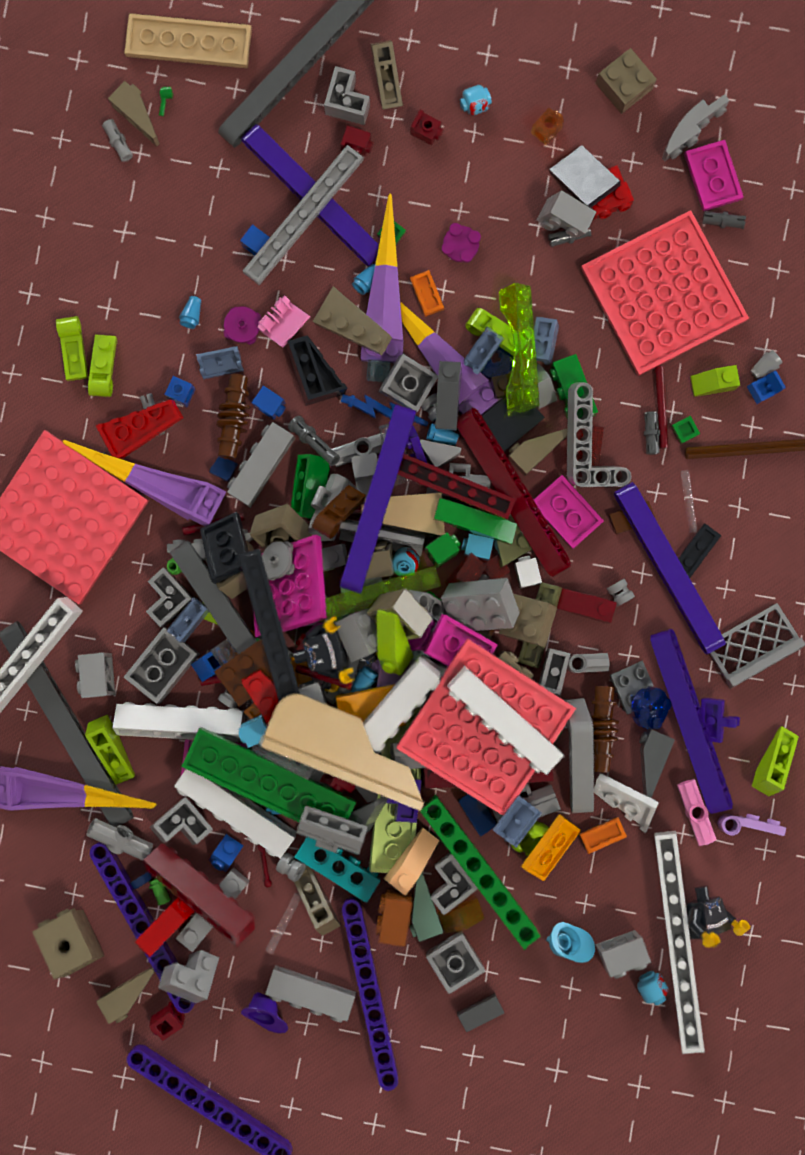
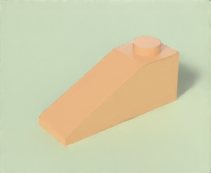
[384,827,439,896]

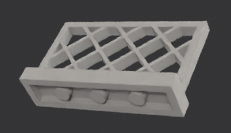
[339,519,425,557]
[710,603,805,689]

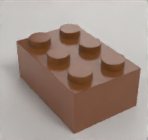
[375,889,412,947]

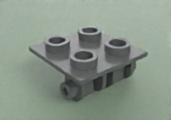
[609,660,659,714]

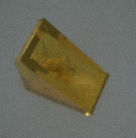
[438,898,485,933]

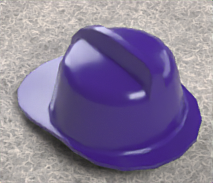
[241,993,288,1033]

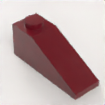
[557,588,617,624]

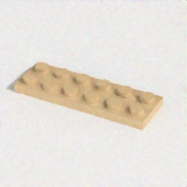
[125,14,252,68]

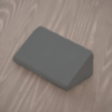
[457,993,505,1032]

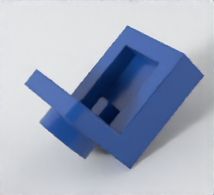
[747,371,786,404]
[209,834,243,872]

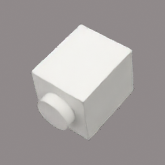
[514,556,542,589]

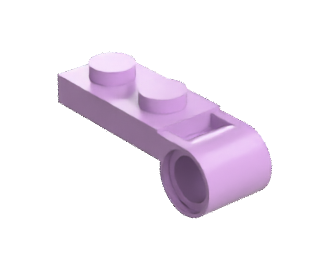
[718,813,786,836]

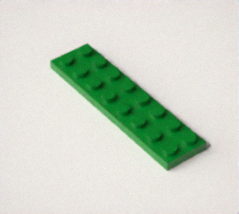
[181,727,356,823]

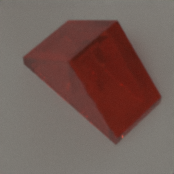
[444,552,487,585]

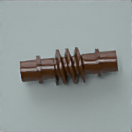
[216,374,251,460]
[590,686,619,772]

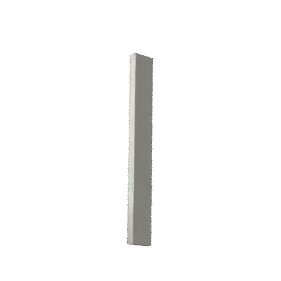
[243,145,364,285]

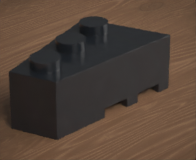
[286,335,347,406]

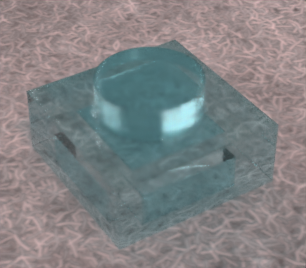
[366,360,390,382]

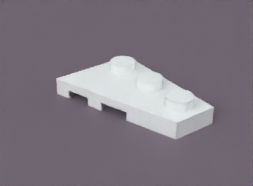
[594,773,659,833]

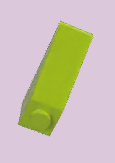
[377,609,414,675]
[85,715,135,785]
[752,726,799,796]

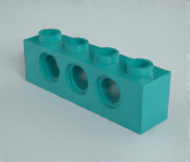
[294,837,381,903]

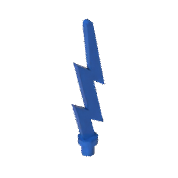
[341,394,428,427]

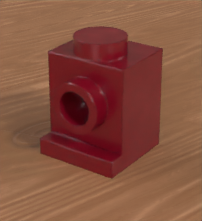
[410,109,443,146]
[341,125,374,156]
[320,772,356,793]
[149,1001,185,1041]

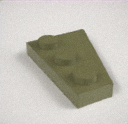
[486,512,532,568]

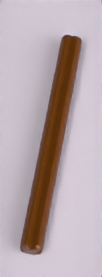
[685,439,805,459]

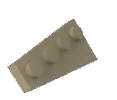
[313,286,392,356]

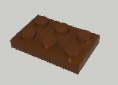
[214,639,273,706]

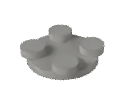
[262,541,295,581]

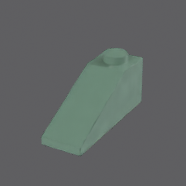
[409,872,443,942]

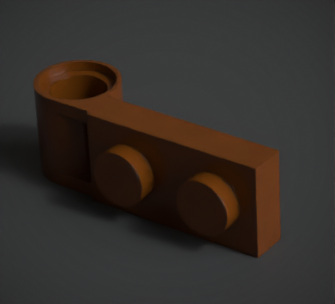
[312,485,366,539]

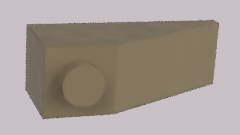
[370,40,403,109]
[108,81,160,146]
[508,428,567,476]
[294,865,341,936]
[96,966,155,1024]

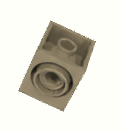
[32,908,105,980]

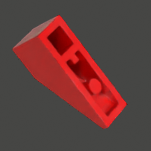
[134,898,194,957]

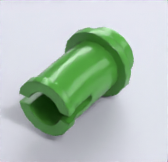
[167,558,182,575]
[149,878,171,906]

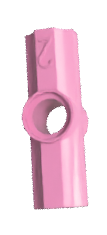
[677,779,717,846]

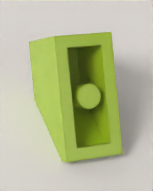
[690,365,740,397]

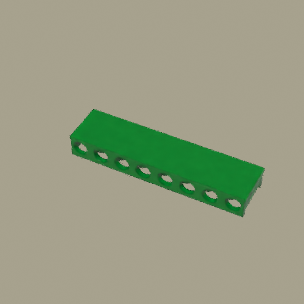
[419,794,541,950]

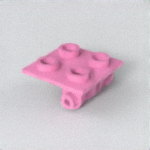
[257,296,310,348]

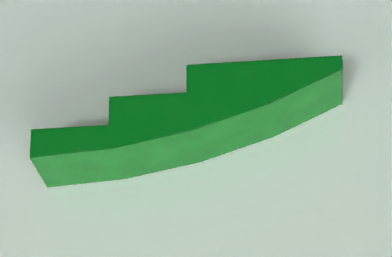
[433,498,517,545]

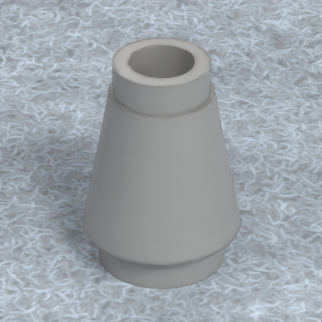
[750,350,783,380]

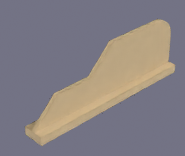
[259,694,424,811]

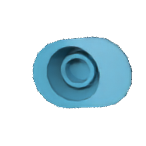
[546,922,595,963]

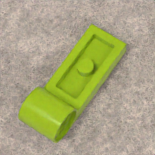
[465,308,529,358]
[56,316,88,381]
[88,335,117,397]

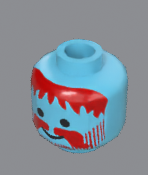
[460,85,492,116]
[393,547,420,578]
[637,971,669,1005]

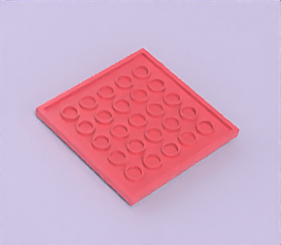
[581,210,749,376]
[0,430,150,604]
[396,638,576,815]

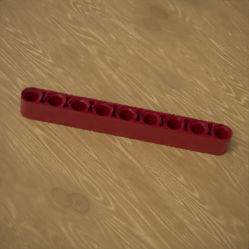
[457,408,571,577]

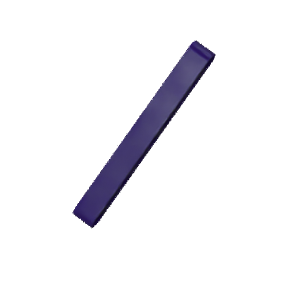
[241,124,379,267]
[340,404,416,594]
[614,482,726,655]
[650,629,733,814]
[90,842,195,1013]
[342,897,398,1091]
[127,1044,292,1155]

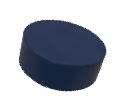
[130,872,152,890]

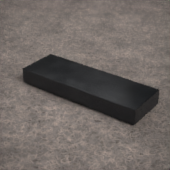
[678,523,722,578]

